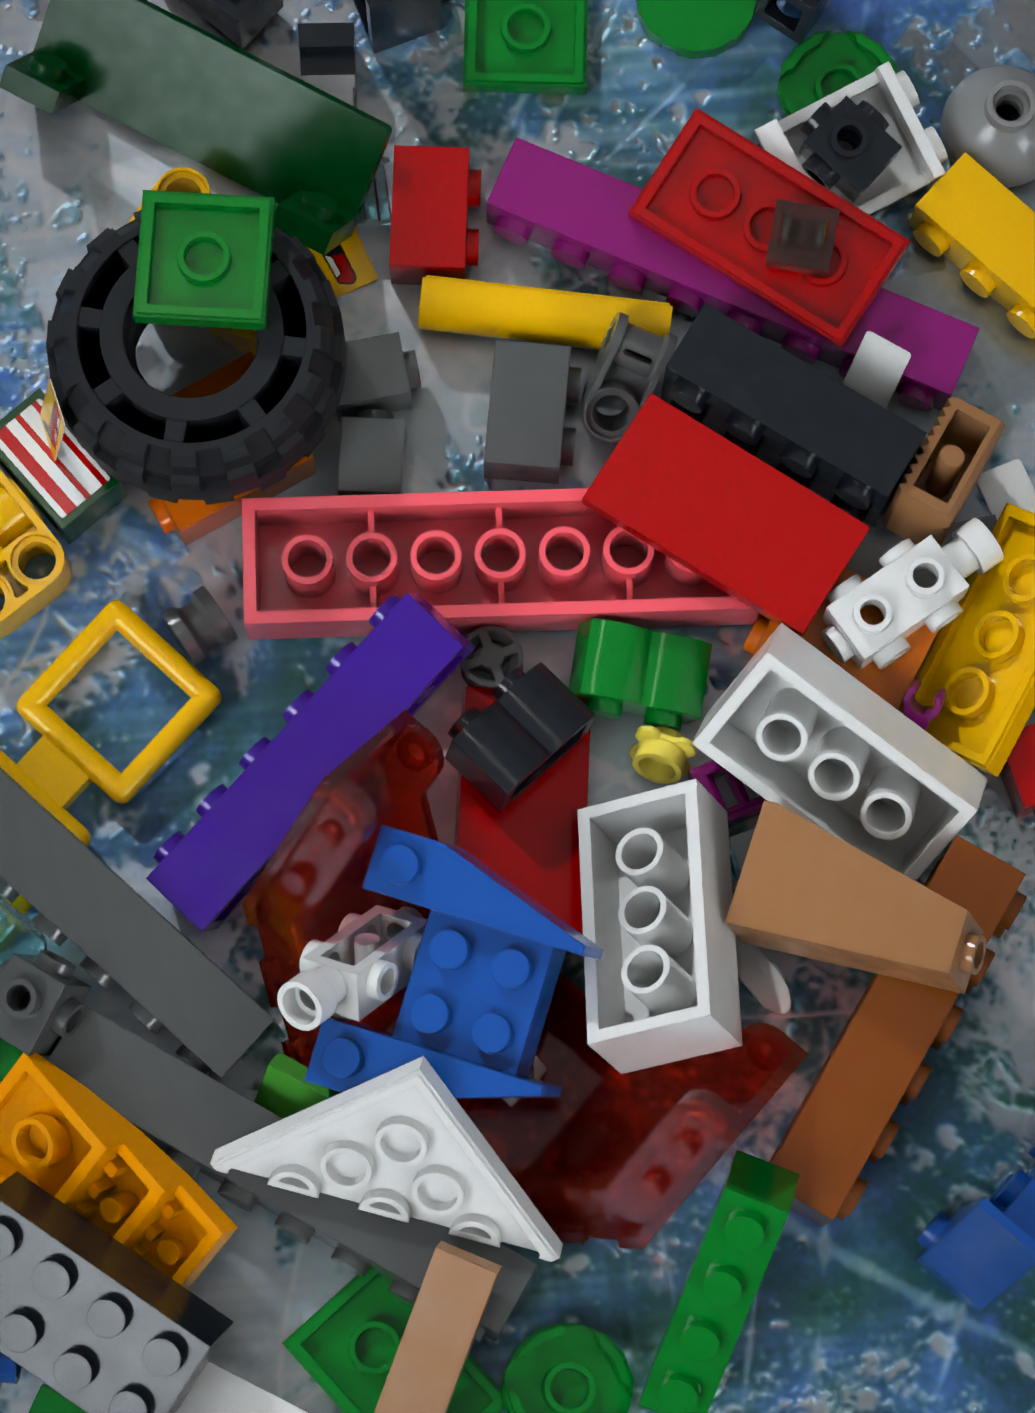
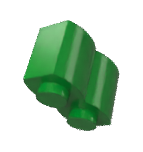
[569,618,712,732]

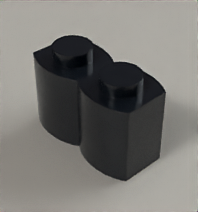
[445,662,596,812]

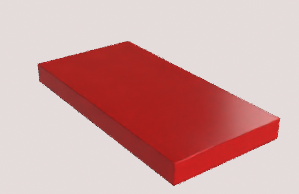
[628,108,910,350]
[582,393,870,637]
[454,686,590,934]

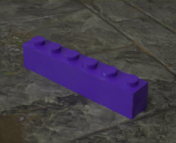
[146,593,476,932]

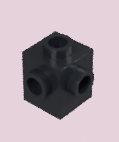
[799,95,902,203]

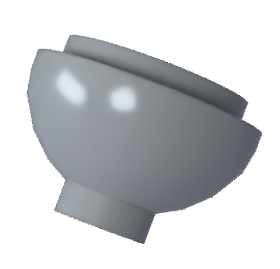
[940,65,1035,188]

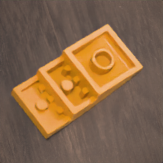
[0,1052,238,1289]

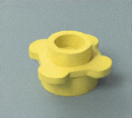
[629,726,697,784]

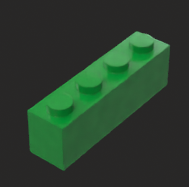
[638,1150,800,1413]

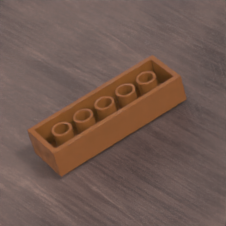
[769,835,1027,1227]

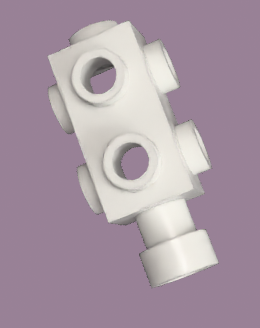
[821,518,1004,670]
[277,905,427,1031]

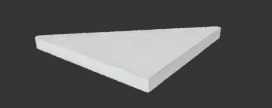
[210,1056,563,1262]

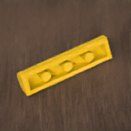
[418,275,673,350]

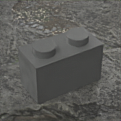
[484,340,582,484]

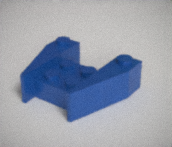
[304,824,604,1099]
[914,1144,1035,1312]

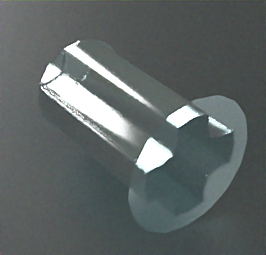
[355,157,391,228]

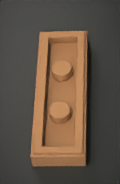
[374,1240,502,1413]

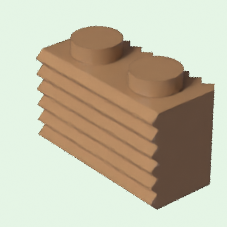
[883,397,1005,547]

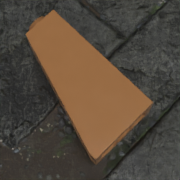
[725,800,986,994]

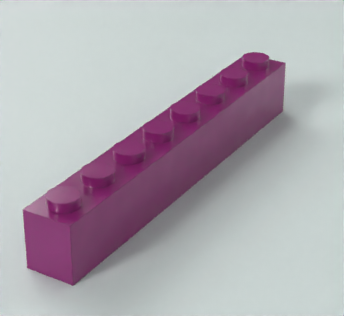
[486,137,980,412]

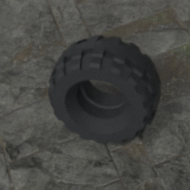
[46,210,347,505]

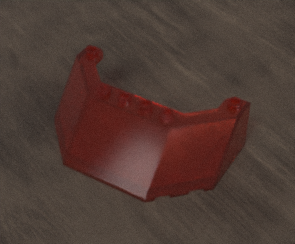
[242,710,808,1250]

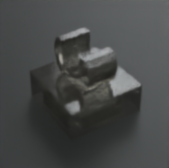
[766,199,840,277]

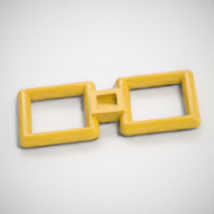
[0,600,222,941]

